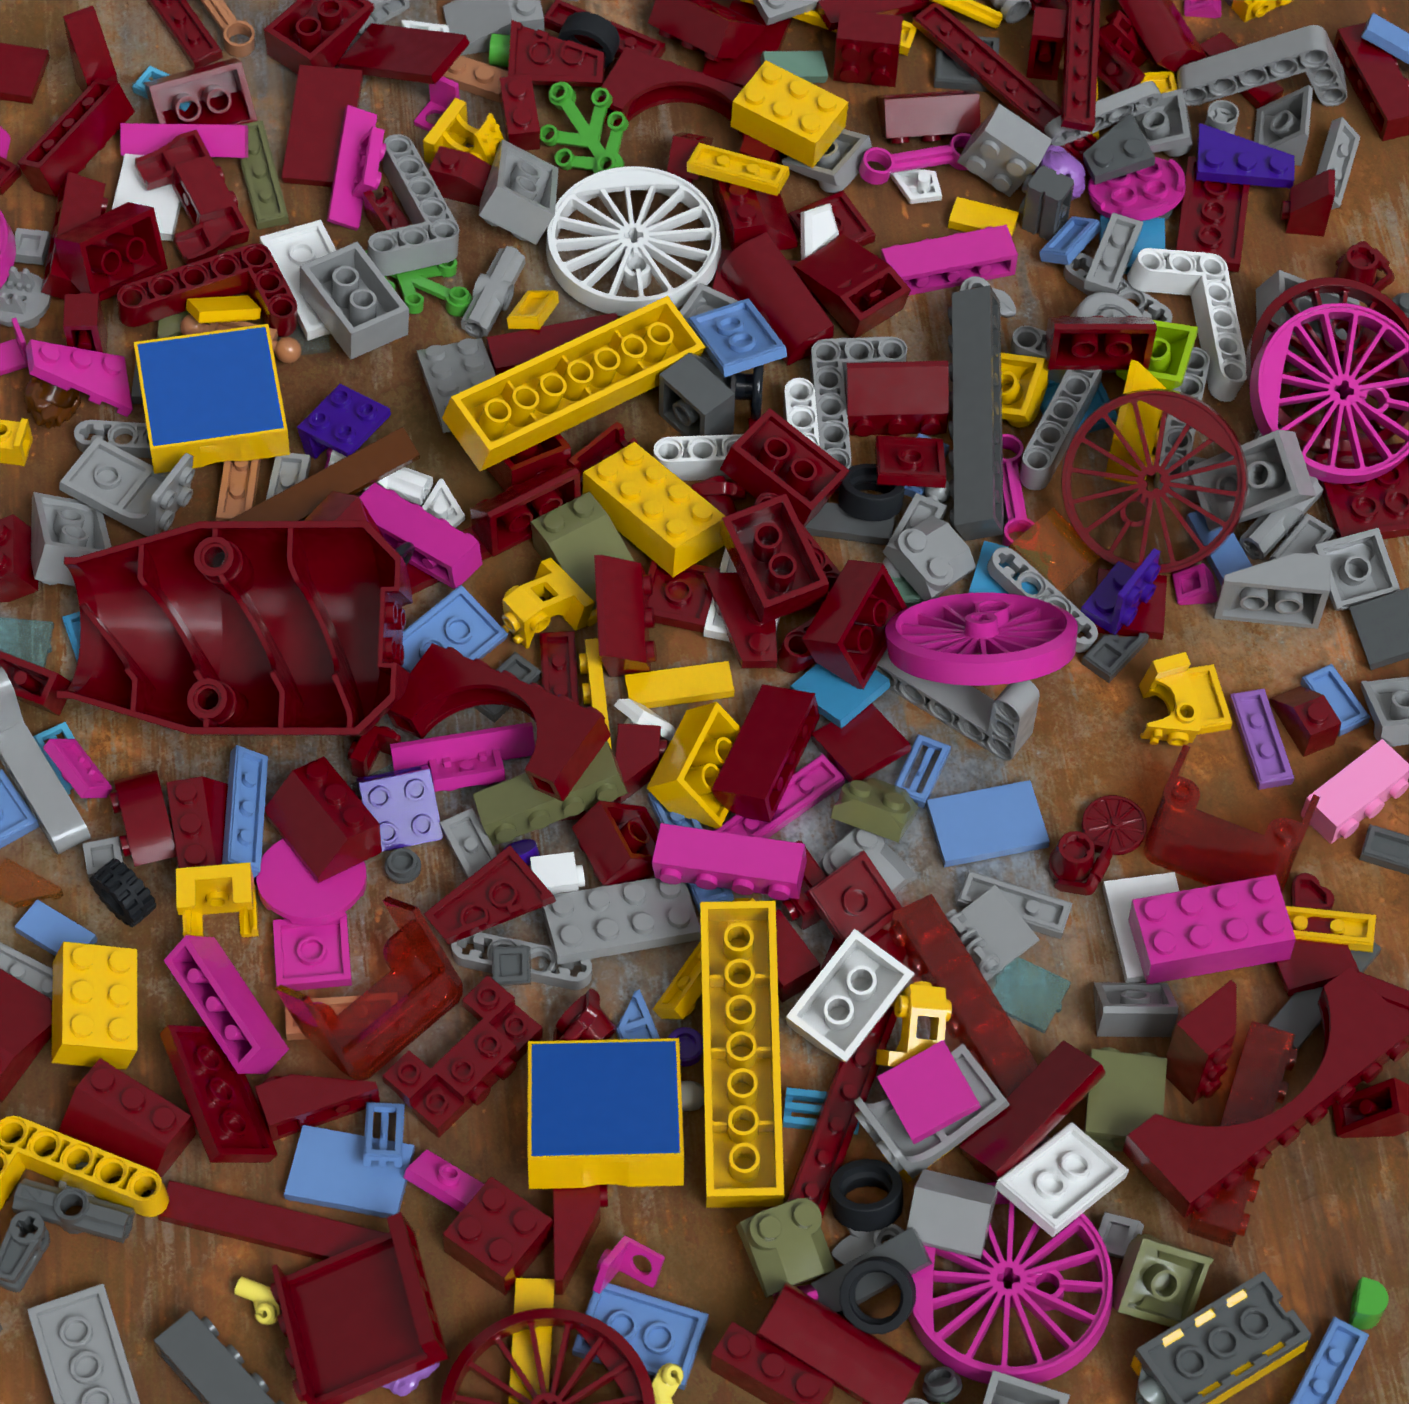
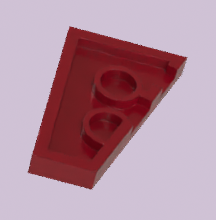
[508,20,605,87]
[703,572,777,668]
[424,846,556,945]

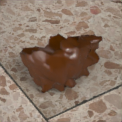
[24,376,81,428]

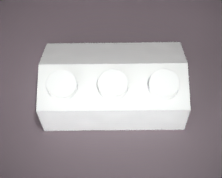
[786,929,915,1063]

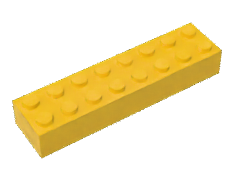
[442,296,706,472]
[700,901,784,1208]

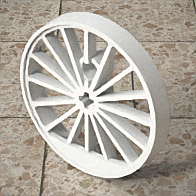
[546,166,721,316]

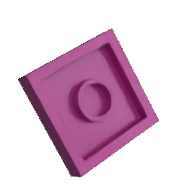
[273,913,352,992]
[877,1040,981,1145]

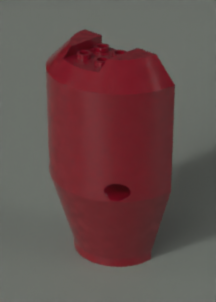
[57,520,413,736]

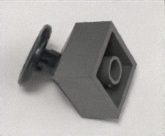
[659,353,764,436]

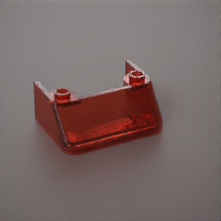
[1144,744,1320,893]
[275,896,463,1081]

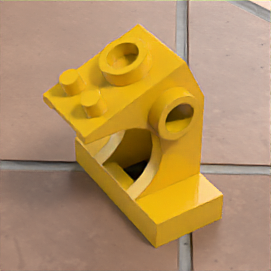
[423,98,504,165]
[502,558,595,649]
[1139,652,1202,746]
[876,981,952,1067]

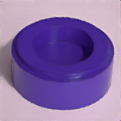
[502,839,540,866]
[668,1027,703,1067]

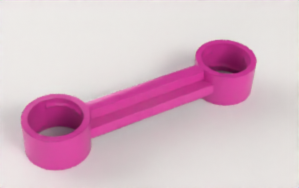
[859,133,971,185]
[1002,434,1038,552]

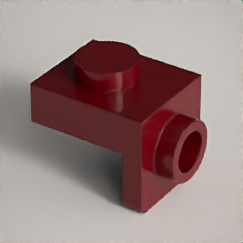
[348,726,401,778]

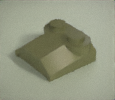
[831,777,919,843]
[736,1198,836,1298]
[1113,1234,1214,1327]

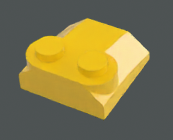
[1001,353,1048,427]

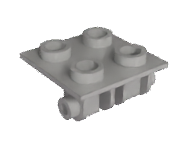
[937,885,1040,985]

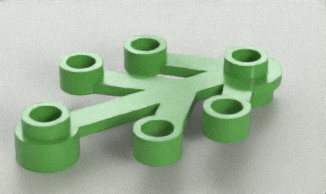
[540,82,629,174]
[365,250,472,317]

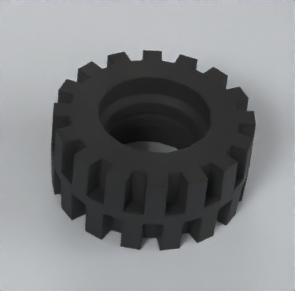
[90,858,157,927]

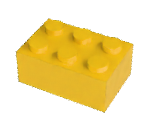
[731,60,849,168]
[51,941,137,1070]

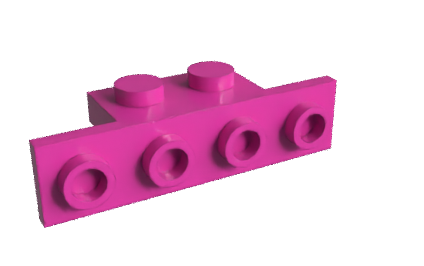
[327,105,386,231]
[390,722,535,792]

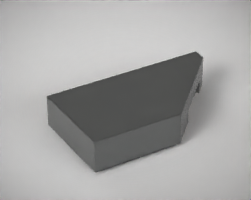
[1081,633,1149,683]

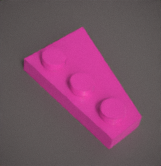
[25,339,133,417]

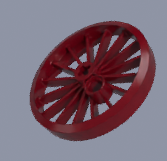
[1246,277,1409,454]
[1061,389,1248,574]
[440,1308,655,1404]

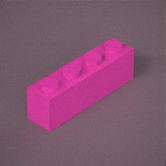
[881,224,1018,296]
[359,483,483,589]
[652,823,807,900]
[164,935,289,1074]

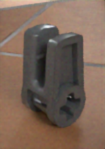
[0,1210,51,1293]

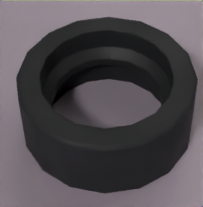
[558,12,620,69]
[838,464,905,521]
[829,1159,904,1232]
[839,1256,916,1334]

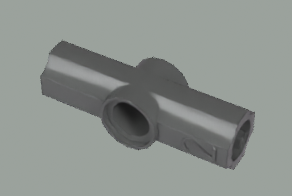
[12,1178,135,1243]

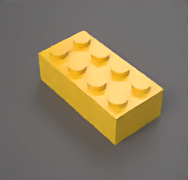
[582,442,725,577]

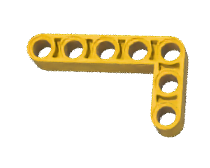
[0,1115,169,1217]

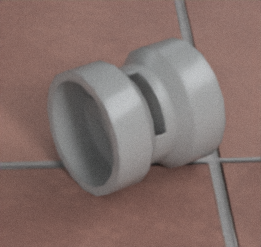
[990,0,1032,24]
[1205,100,1239,135]

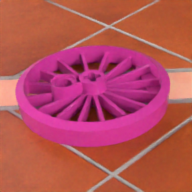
[1250,303,1409,484]
[885,592,1078,686]
[908,1182,1113,1384]

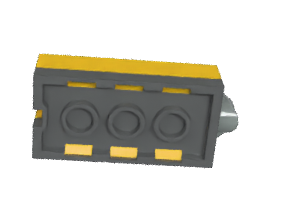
[1131,1271,1312,1404]

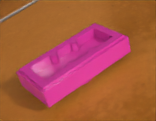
[43,739,113,798]
[404,1149,484,1212]

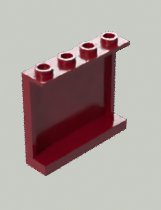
[270,1212,448,1404]

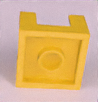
[176,863,259,937]

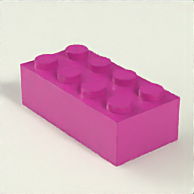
[1128,874,1296,985]

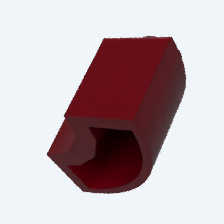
[109,770,177,867]

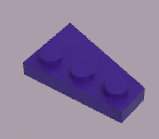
[1196,123,1295,188]

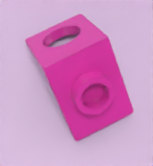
[414,76,460,132]
[0,317,28,376]
[593,1235,665,1294]

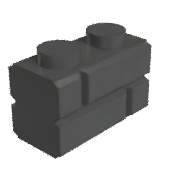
[1019,165,1074,241]

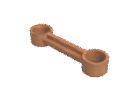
[201,0,255,58]

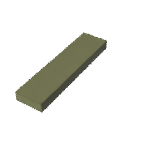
[239,120,289,230]

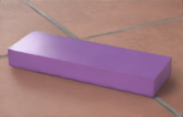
[1229,689,1294,790]

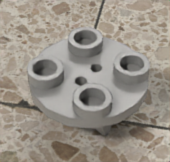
[0,266,51,328]

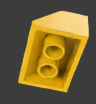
[1104,360,1168,484]
[647,701,741,829]

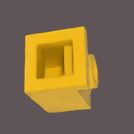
[0,418,33,466]

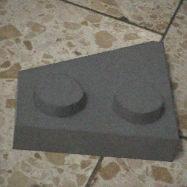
[1083,113,1155,185]

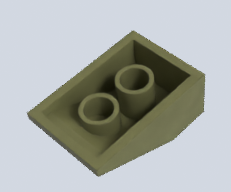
[531,491,635,611]

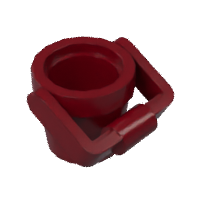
[1334,241,1395,292]
[691,476,746,516]
[1048,831,1113,895]
[553,988,617,1041]

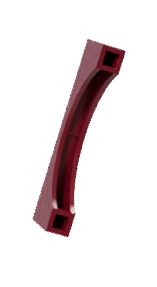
[1122,966,1409,1219]

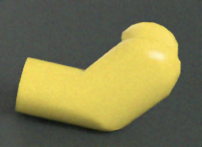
[234,1276,281,1325]
[651,1363,684,1404]

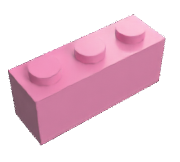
[1300,739,1409,844]

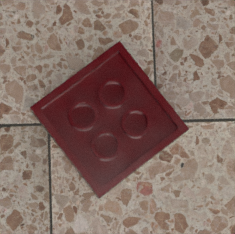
[1313,443,1409,539]

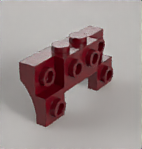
[134,130,250,265]
[382,975,543,1138]

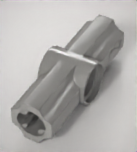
[461,246,526,338]
[1239,476,1323,560]

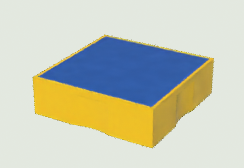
[134,324,290,474]
[528,1038,684,1189]

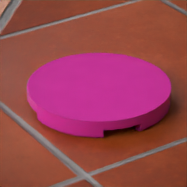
[1088,157,1186,221]
[256,839,367,926]

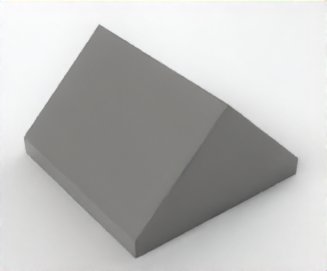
[1254,85,1313,166]
[1094,982,1178,1037]
[907,1169,998,1259]

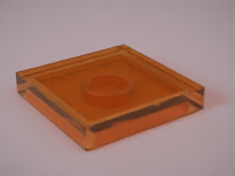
[1008,507,1100,593]

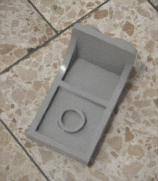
[59,437,195,537]
[854,1044,1010,1179]

